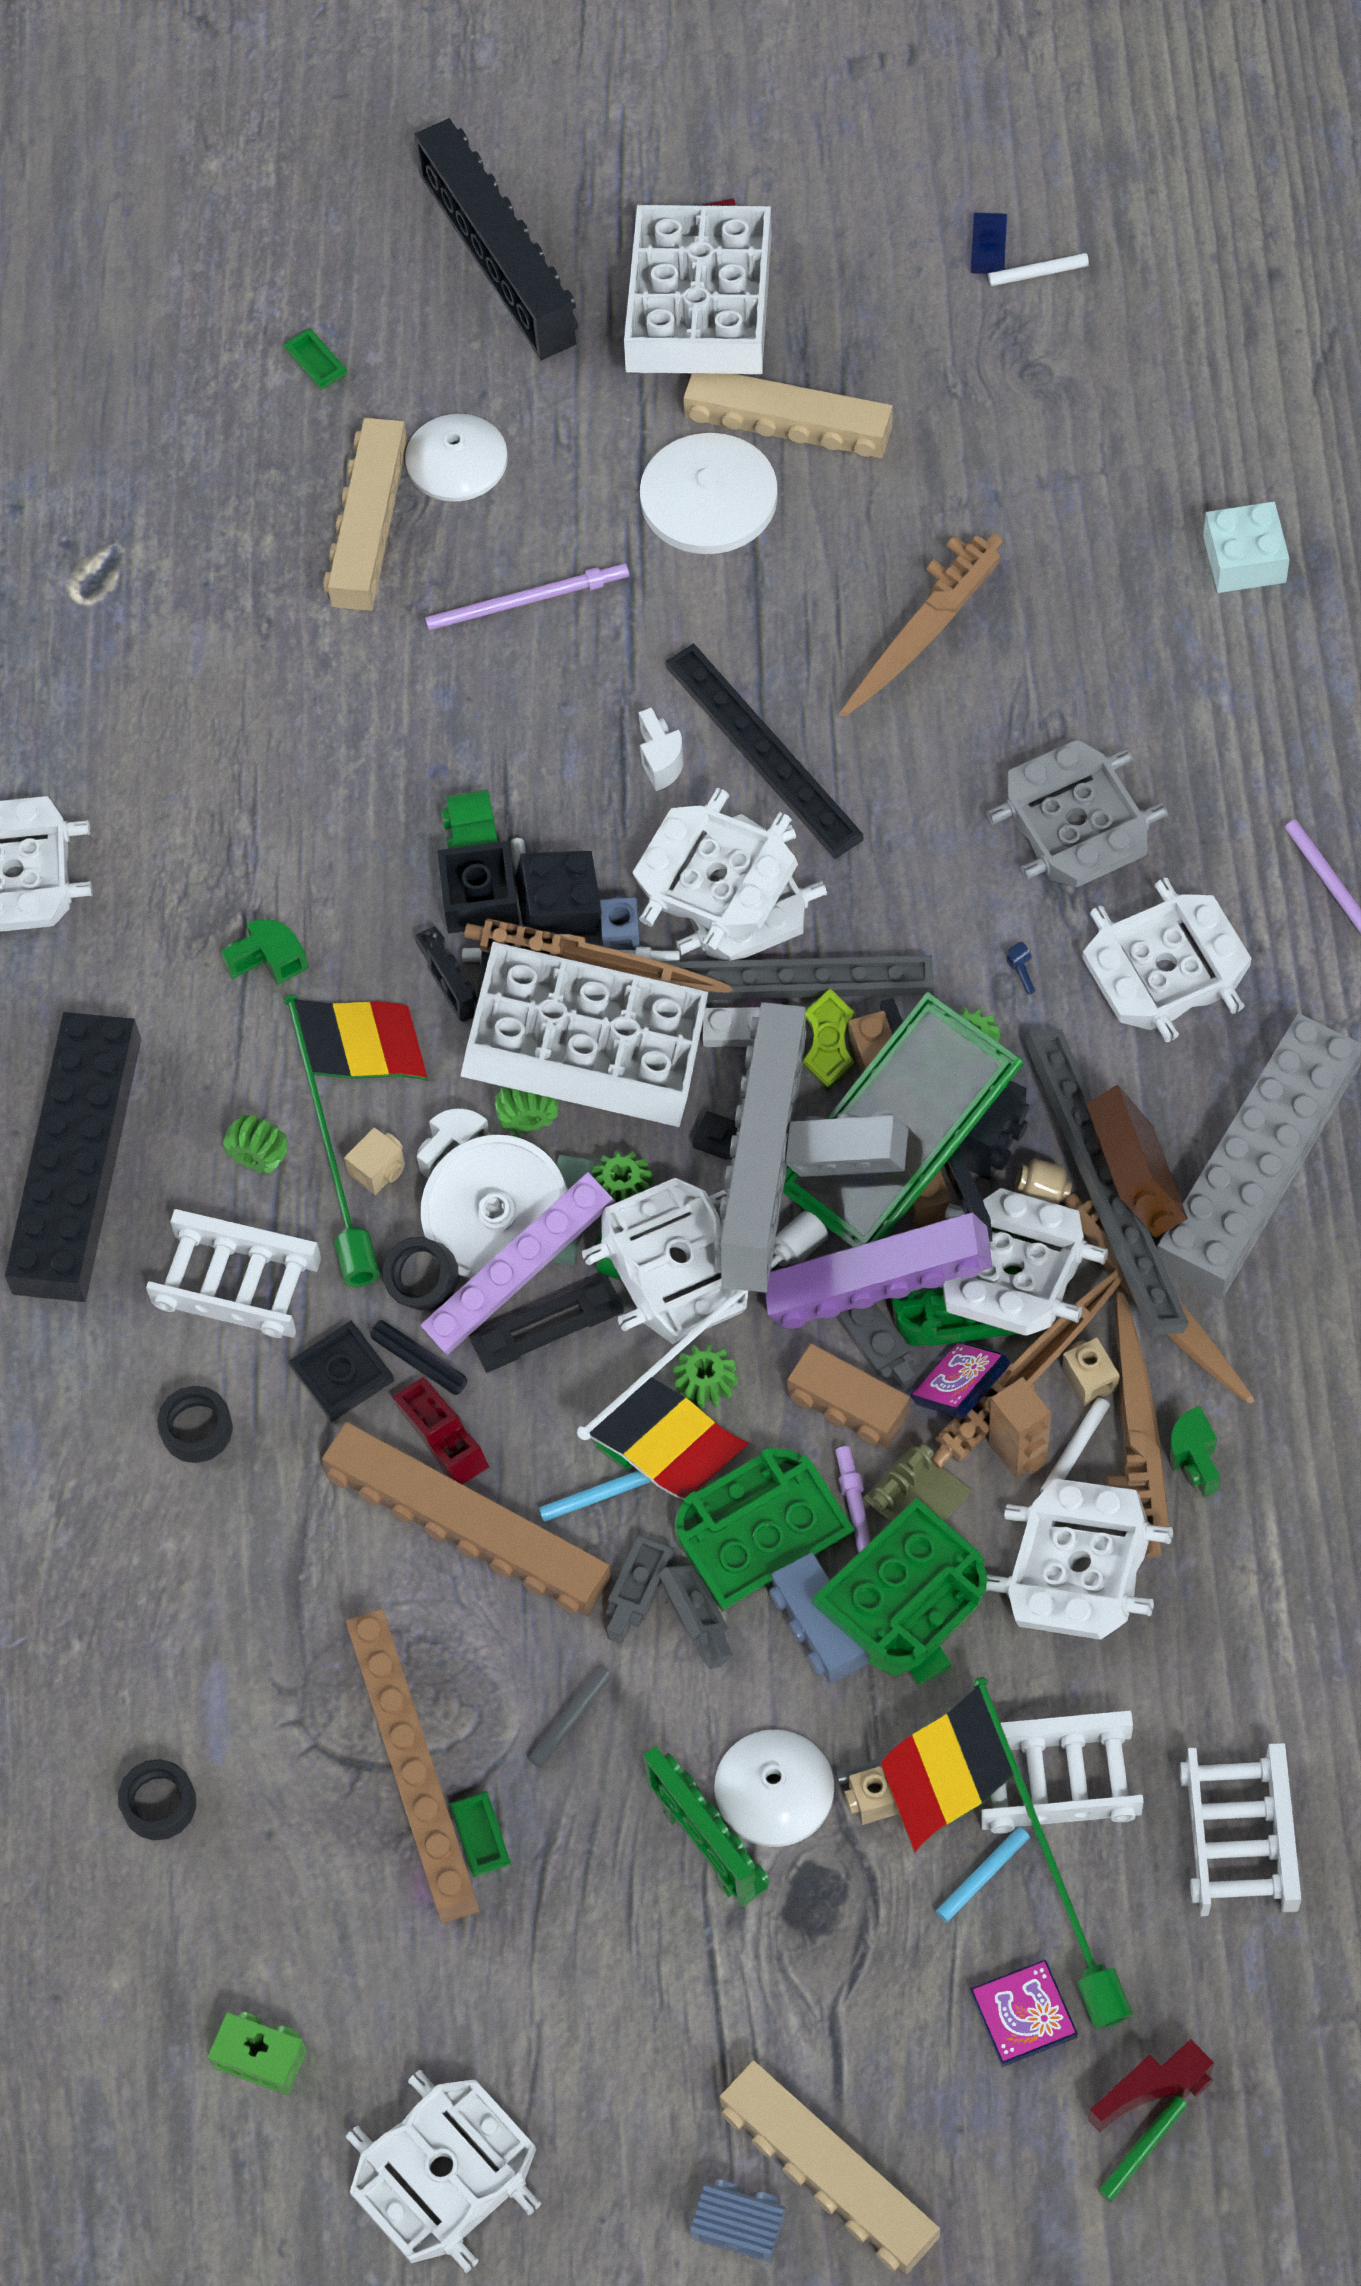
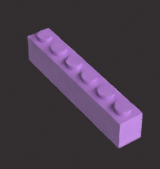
[765,1213,993,1329]

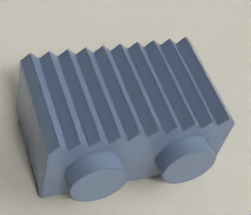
[690,2180,786,2263]

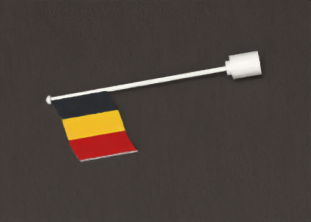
[577,1211,828,1500]

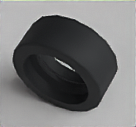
[383,1237,459,1310]
[157,1386,233,1463]
[118,1759,196,1841]

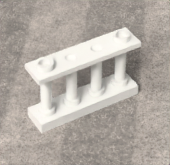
[146,1209,321,1338]
[981,1711,1144,1834]
[1179,1743,1301,1916]

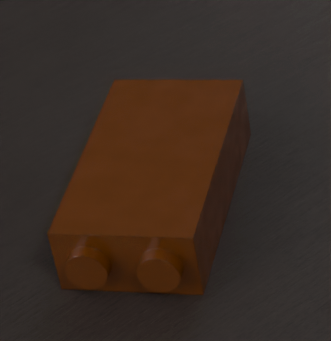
[1086,1085,1188,1237]

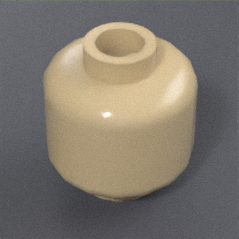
[1013,1159,1072,1205]

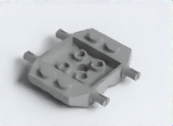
[986,739,1168,888]

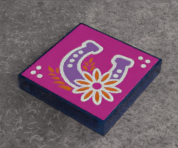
[910,1342,1011,1419]
[970,1959,1078,2067]

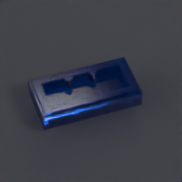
[971,213,1007,274]

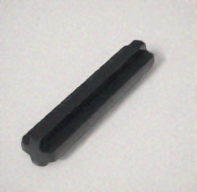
[370,1320,468,1395]

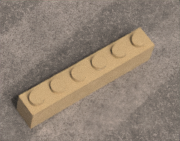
[684,373,893,458]
[324,418,408,611]
[720,2060,940,2275]

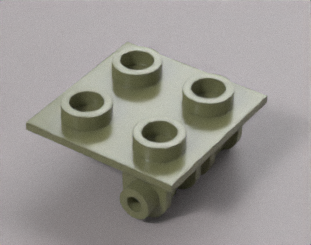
[863,1444,972,1522]

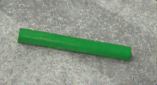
[1098,2095,1188,2202]

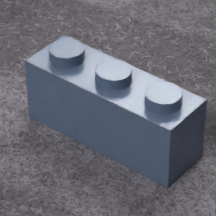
[769,1552,870,1684]

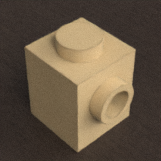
[344,1127,405,1196]
[1062,1338,1119,1406]
[844,1766,899,1825]

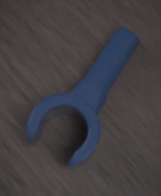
[1006,942,1035,994]

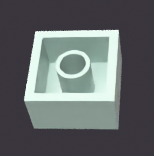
[1203,502,1289,593]

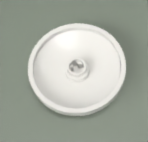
[640,433,778,554]
[421,1135,568,1280]

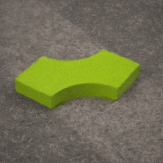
[802,989,856,1091]

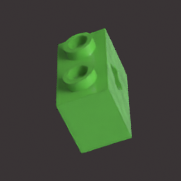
[207,2012,307,2096]

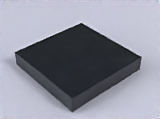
[288,1320,394,1423]

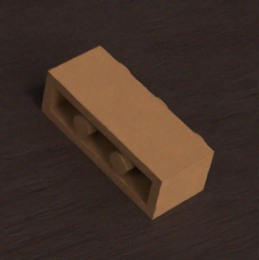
[787,1344,910,1448]
[989,1377,1051,1479]

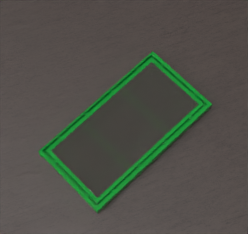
[783,992,1024,1247]

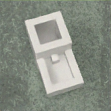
[639,707,683,791]
[416,1109,490,1178]

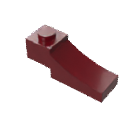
[392,1376,490,1485]
[1088,2039,1214,2132]

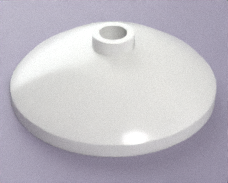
[405,414,508,501]
[714,1730,834,1847]

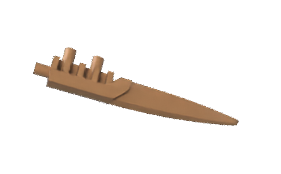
[838,534,1003,717]
[464,918,734,993]
[1064,1193,1255,1403]
[930,1267,1125,1469]
[1106,1289,1170,1558]

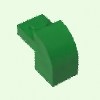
[221,919,309,985]

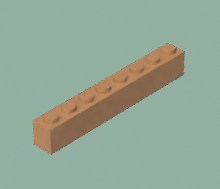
[322,1422,612,1617]
[345,1608,480,1924]

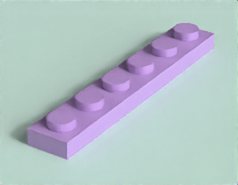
[420,1172,615,1355]

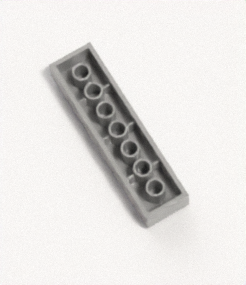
[714,1002,806,1293]
[1157,1013,1361,1299]

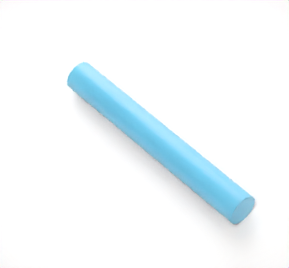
[538,1470,652,1522]
[935,1826,1030,1923]

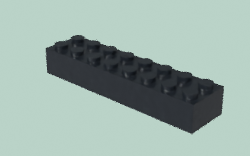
[414,118,578,361]
[5,1012,141,1302]

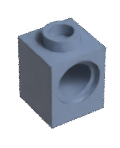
[600,896,640,950]

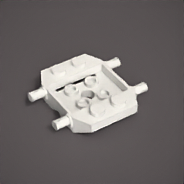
[633,788,798,952]
[0,796,93,932]
[669,814,827,961]
[1083,878,1251,1042]
[582,1178,748,1344]
[940,1188,1108,1336]
[986,1479,1173,1640]
[346,2070,541,2273]

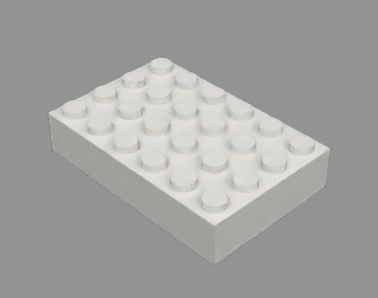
[624,205,772,374]
[461,942,708,1127]

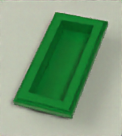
[282,328,348,390]
[449,1791,511,1877]

